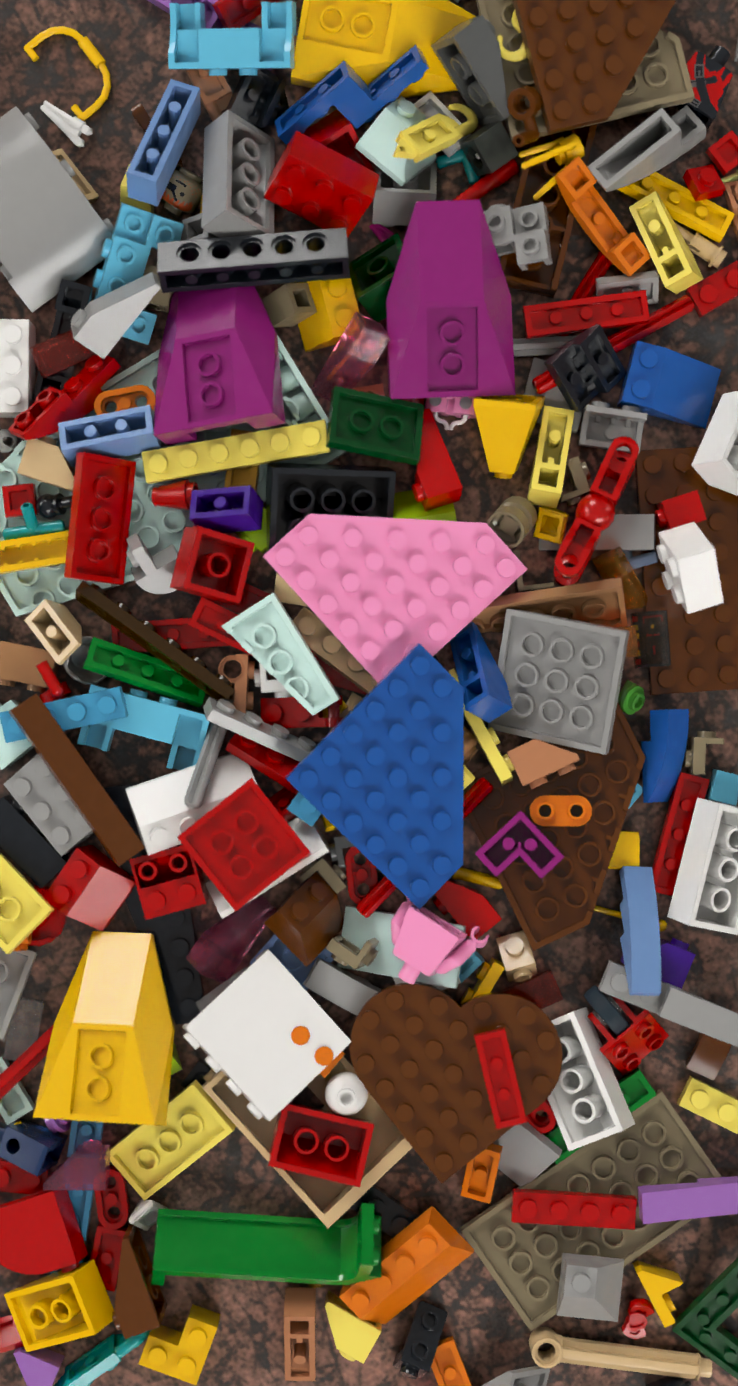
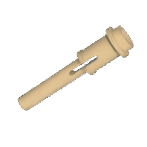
[675,222,728,268]

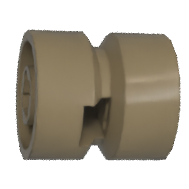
[487,496,537,549]

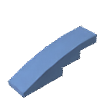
[619,866,661,996]

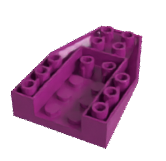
[386,200,515,399]
[153,286,285,446]

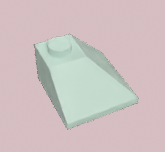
[355,96,437,187]

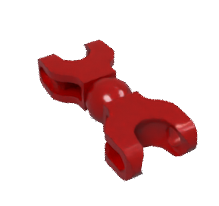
[553,436,639,586]

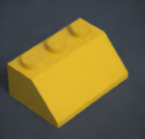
[295,278,364,353]

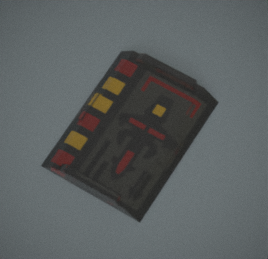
[630,610,671,668]

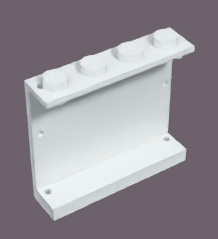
[182,949,352,1121]

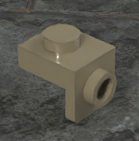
[559,456,591,507]
[683,731,724,775]
[299,858,347,894]
[326,935,379,970]

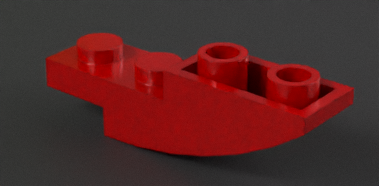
[8,355,121,440]

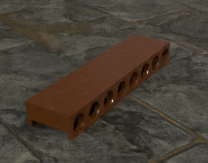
[500,124,597,298]

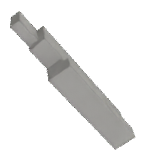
[539,514,656,551]

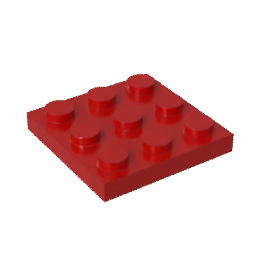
[177,778,310,912]

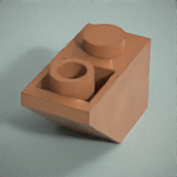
[507,739,580,789]

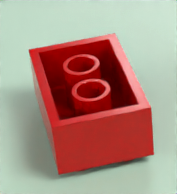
[263,130,380,238]

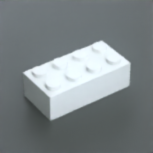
[667,797,738,935]

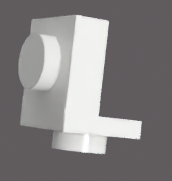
[254,662,293,698]

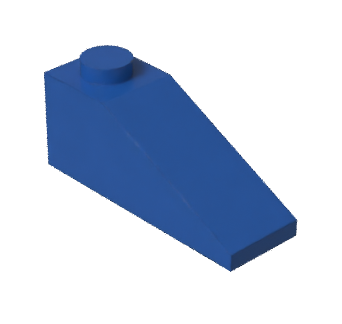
[450,621,513,723]

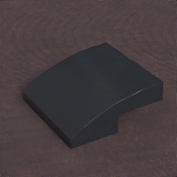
[544,324,627,412]

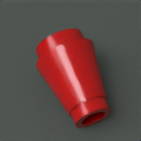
[152,479,199,510]

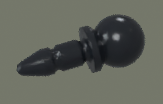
[36,493,72,519]

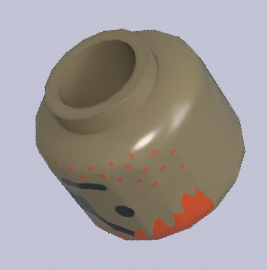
[162,166,203,216]

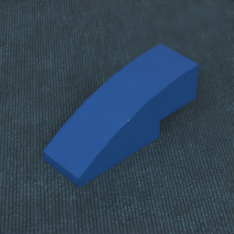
[641,709,689,803]

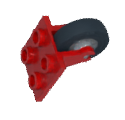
[584,985,669,1075]

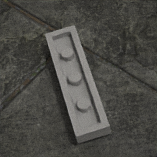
[203,697,316,762]

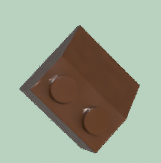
[263,872,344,967]

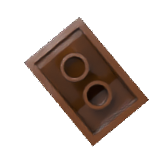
[112,1224,167,1339]

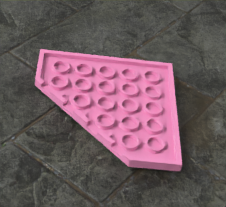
[263,514,528,683]

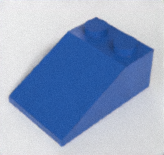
[616,340,721,430]

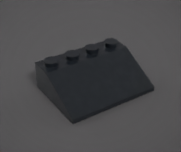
[266,463,396,552]

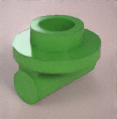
[617,680,645,715]

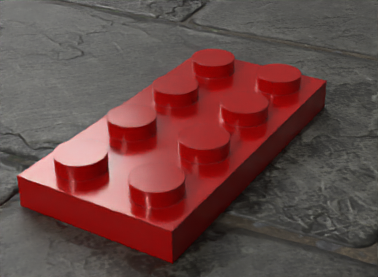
[64,452,136,585]

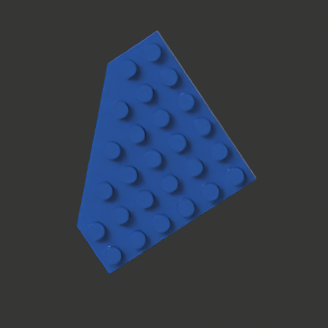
[285,643,464,909]

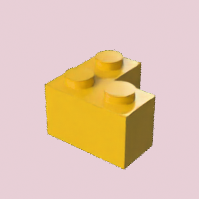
[138,1304,221,1386]

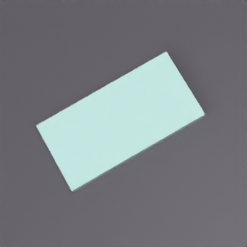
[337,905,466,989]

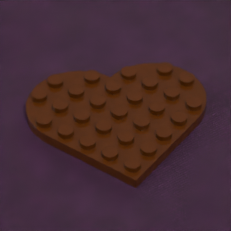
[350,983,562,1184]

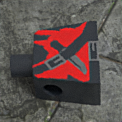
[673,45,733,129]

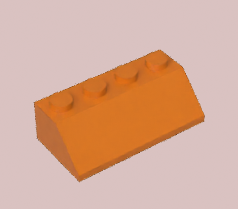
[339,1206,474,1325]

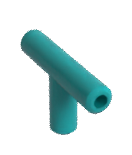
[435,149,481,185]
[3,502,66,540]

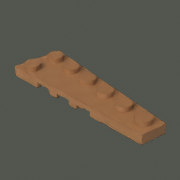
[472,577,628,633]

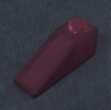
[311,312,390,401]
[186,895,277,984]

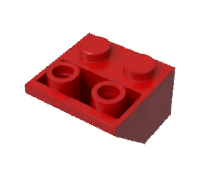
[129,845,209,920]

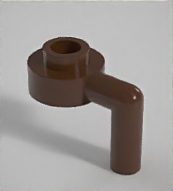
[507,86,541,147]

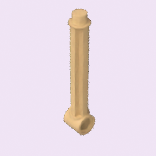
[529,1327,712,1381]

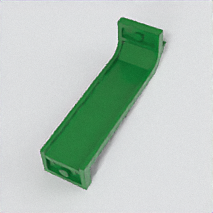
[151,1203,381,1286]

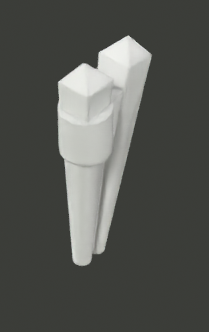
[40,100,93,148]

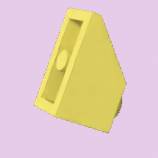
[325,1291,382,1364]

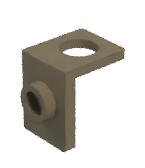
[512,549,555,593]

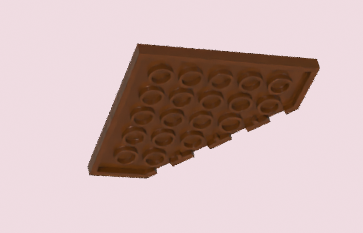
[512,0,676,134]
[463,703,646,951]

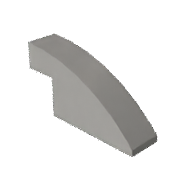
[587,105,706,192]

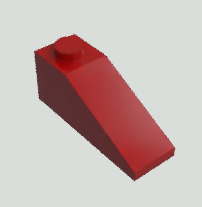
[412,408,463,512]

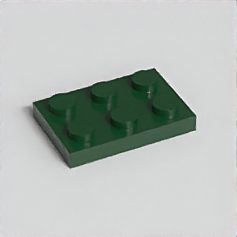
[326,386,424,465]

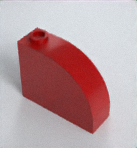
[0,1183,88,1275]

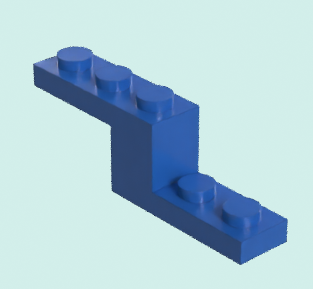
[274,45,429,145]

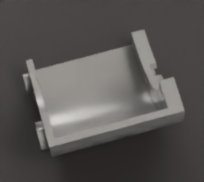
[0,106,114,313]

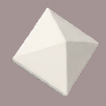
[128,1200,168,1231]

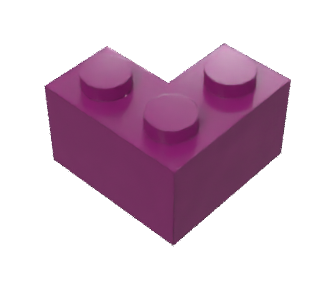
[475,811,564,878]

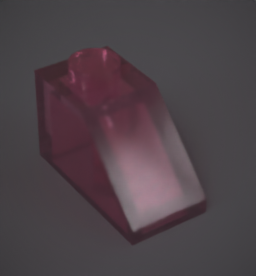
[43,1140,110,1190]

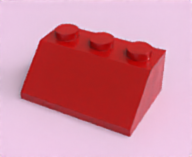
[268,1102,375,1187]

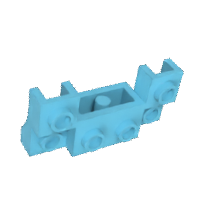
[168,1,297,76]
[92,202,184,345]
[77,684,211,770]

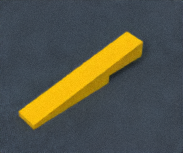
[0,530,69,575]

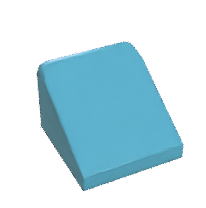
[706,769,738,805]

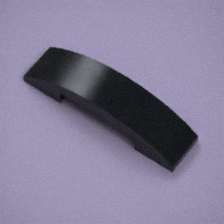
[32,279,93,401]

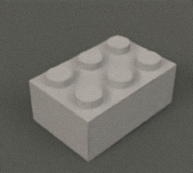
[3,754,94,856]

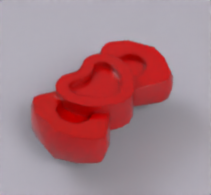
[621,1298,654,1340]

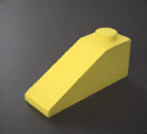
[629,191,704,294]
[527,405,575,509]

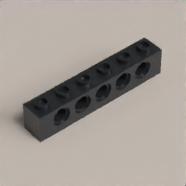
[157,227,350,293]

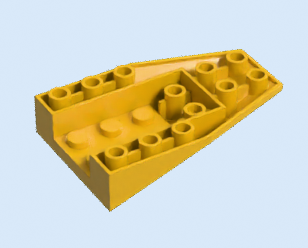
[291,0,476,99]
[33,931,175,1126]

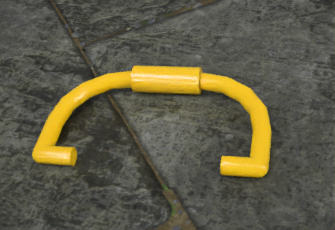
[24,26,111,121]

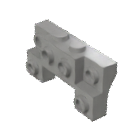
[484,202,553,271]

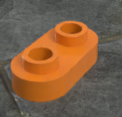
[94,385,156,415]
[530,795,592,827]

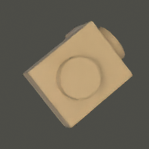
[496,930,537,982]

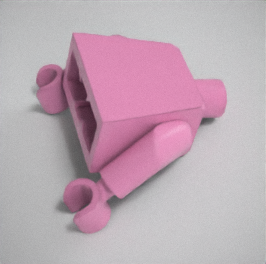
[391,897,489,984]

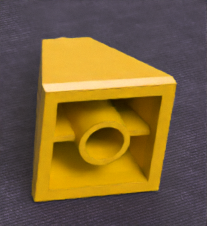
[473,393,545,479]

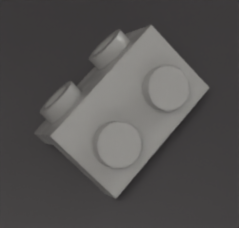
[577,401,647,454]

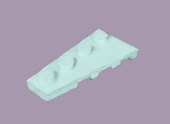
[221,593,341,716]

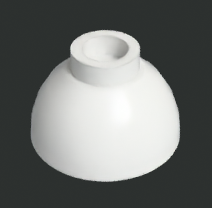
[325,1072,368,1116]

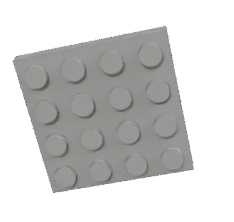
[488,608,630,755]

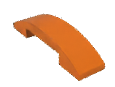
[555,156,651,277]

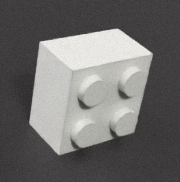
[656,522,724,614]

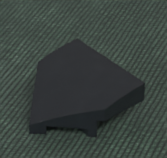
[225,69,289,129]

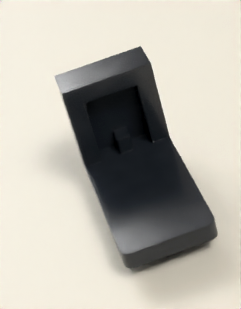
[393,1301,448,1379]

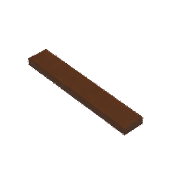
[9,693,145,867]

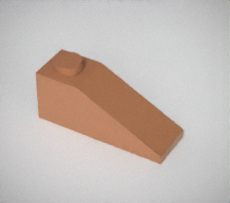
[284,1287,316,1381]

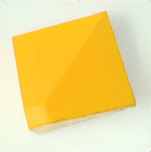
[533,506,569,545]

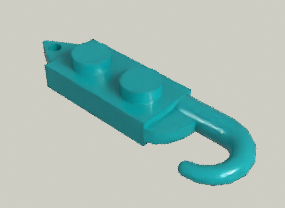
[54,1330,151,1386]

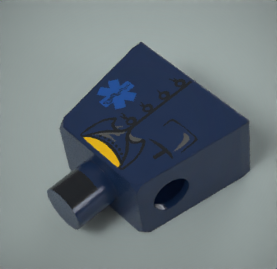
[0,1118,68,1176]

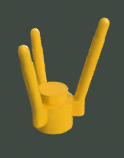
[518,133,585,200]

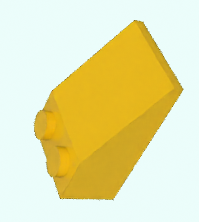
[4,1259,114,1353]

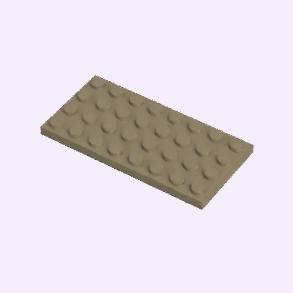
[460,1089,721,1332]

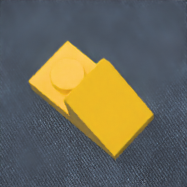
[632,1260,683,1328]

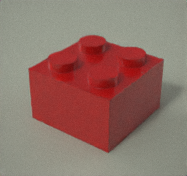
[170,526,255,604]

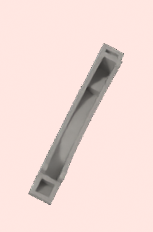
[598,960,738,1047]

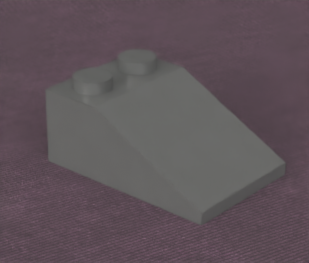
[431,15,509,126]

